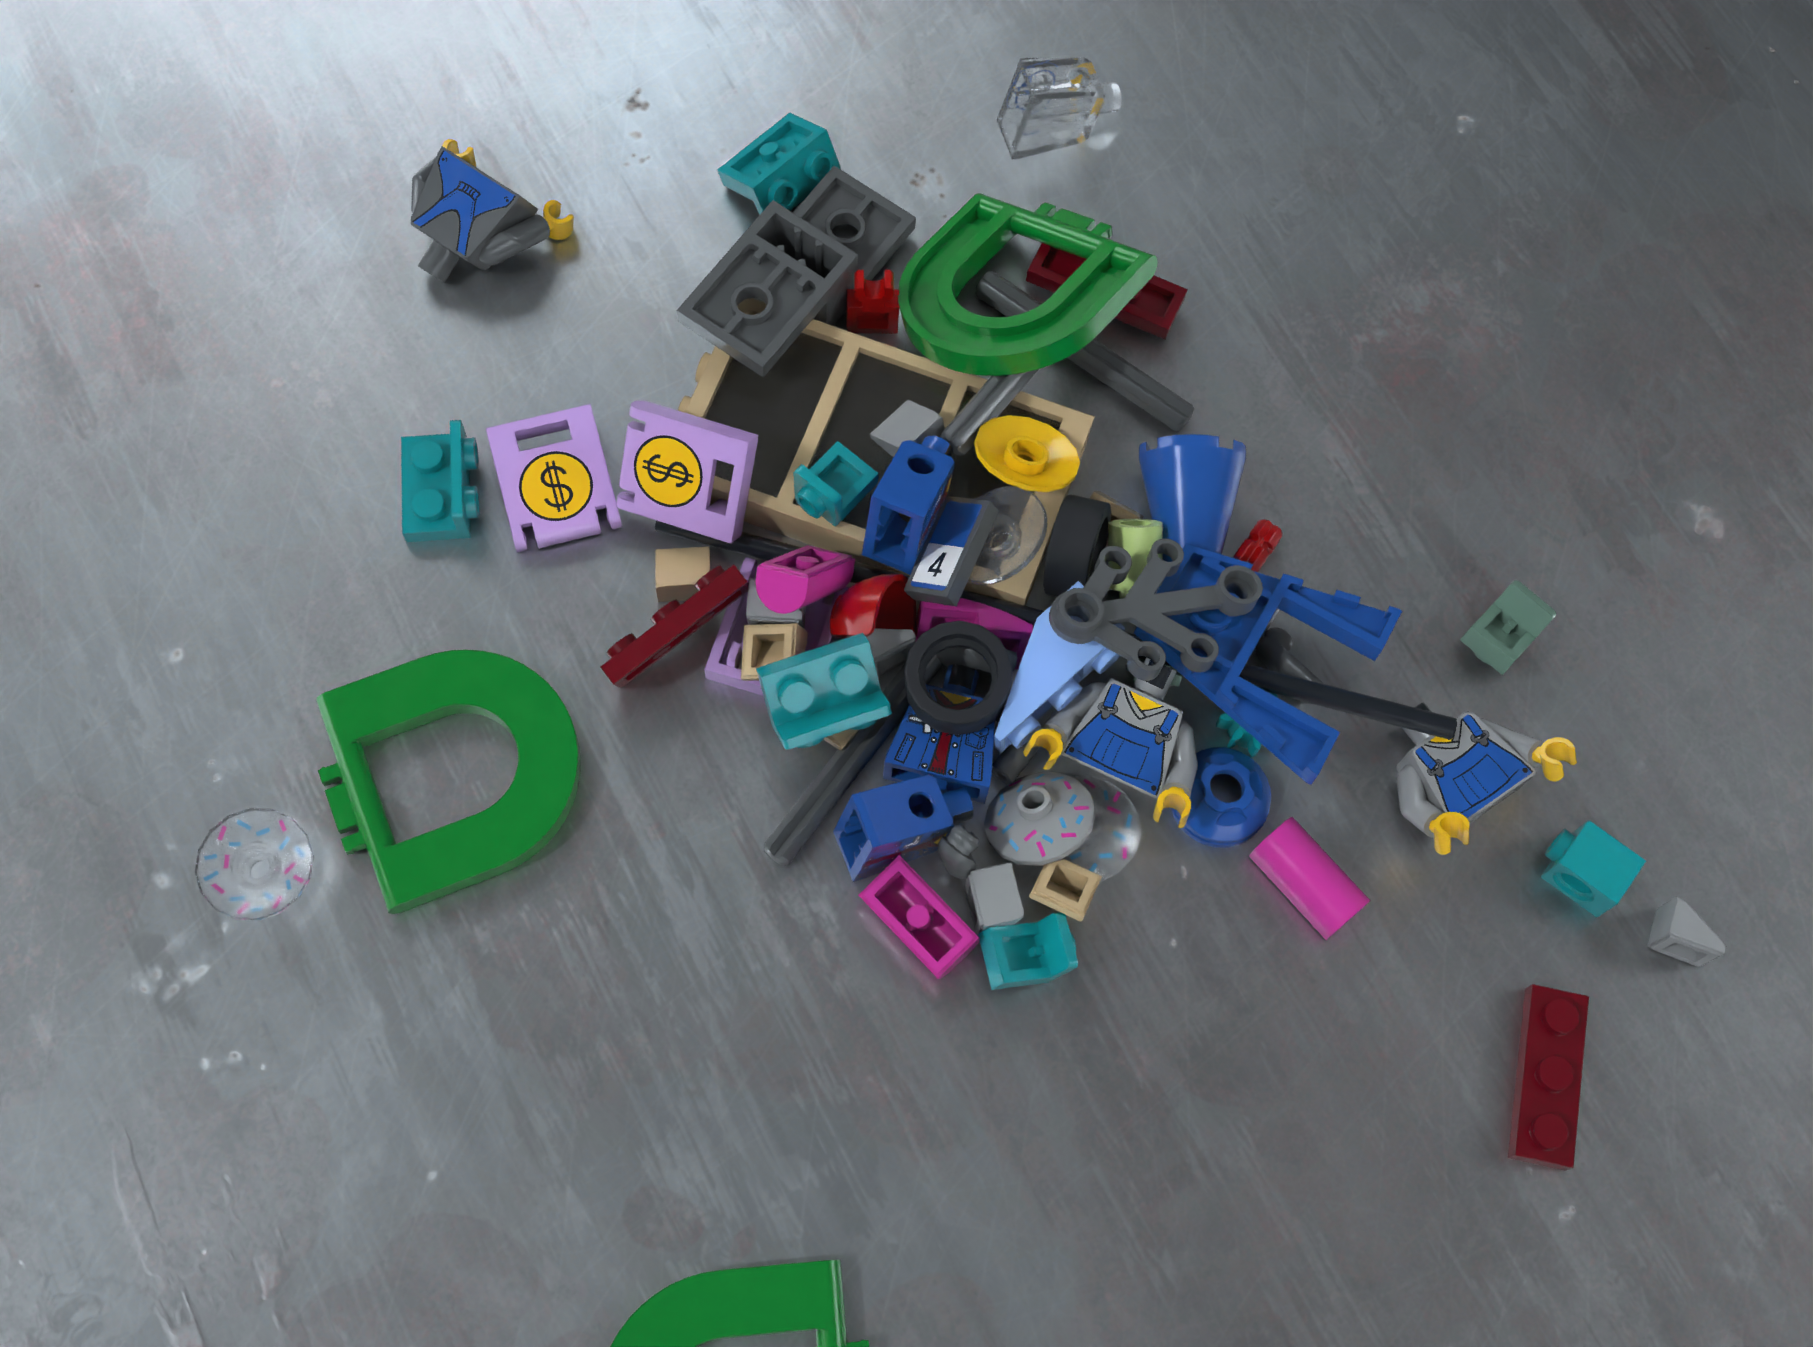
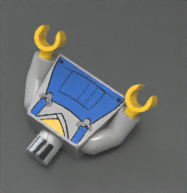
[1023,657,1198,828]
[1396,702,1577,855]

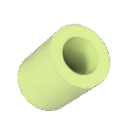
[1108,519,1163,599]

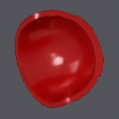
[830,574,916,639]

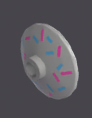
[984,772,1096,866]

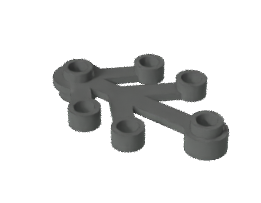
[1049,539,1263,681]

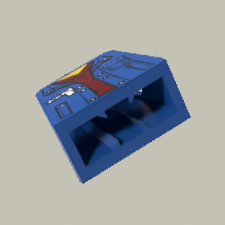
[862,435,955,575]
[883,664,995,804]
[833,775,974,882]

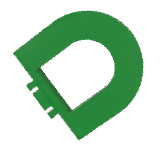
[898,193,1158,376]
[316,650,581,914]
[610,1260,869,1347]

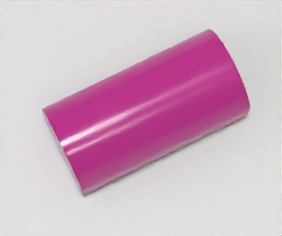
[756,545,855,614]
[1249,816,1371,940]
[858,855,980,979]

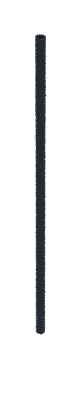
[655,520,1457,740]

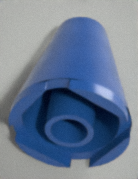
[1138,434,1246,562]

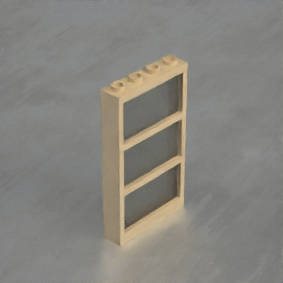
[678,298,1095,606]

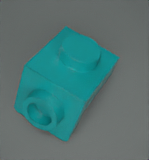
[793,441,879,527]
[978,912,1078,990]

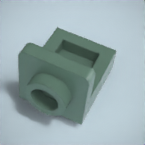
[1460,580,1556,675]

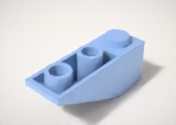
[994,581,1125,754]

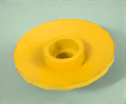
[974,415,1080,492]

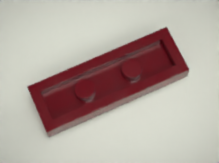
[1026,243,1188,340]
[600,564,749,688]
[1508,984,1589,1171]

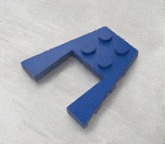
[1134,544,1402,785]

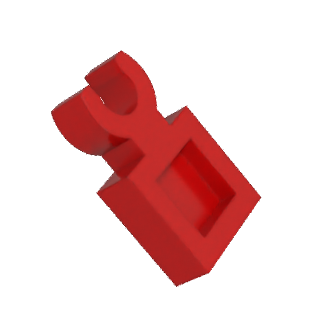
[846,270,900,334]

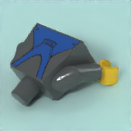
[411,139,574,283]

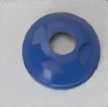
[1171,747,1271,848]

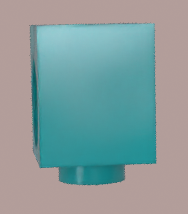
[1541,820,1646,918]

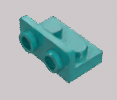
[717,113,841,215]
[401,420,480,543]
[756,633,892,750]

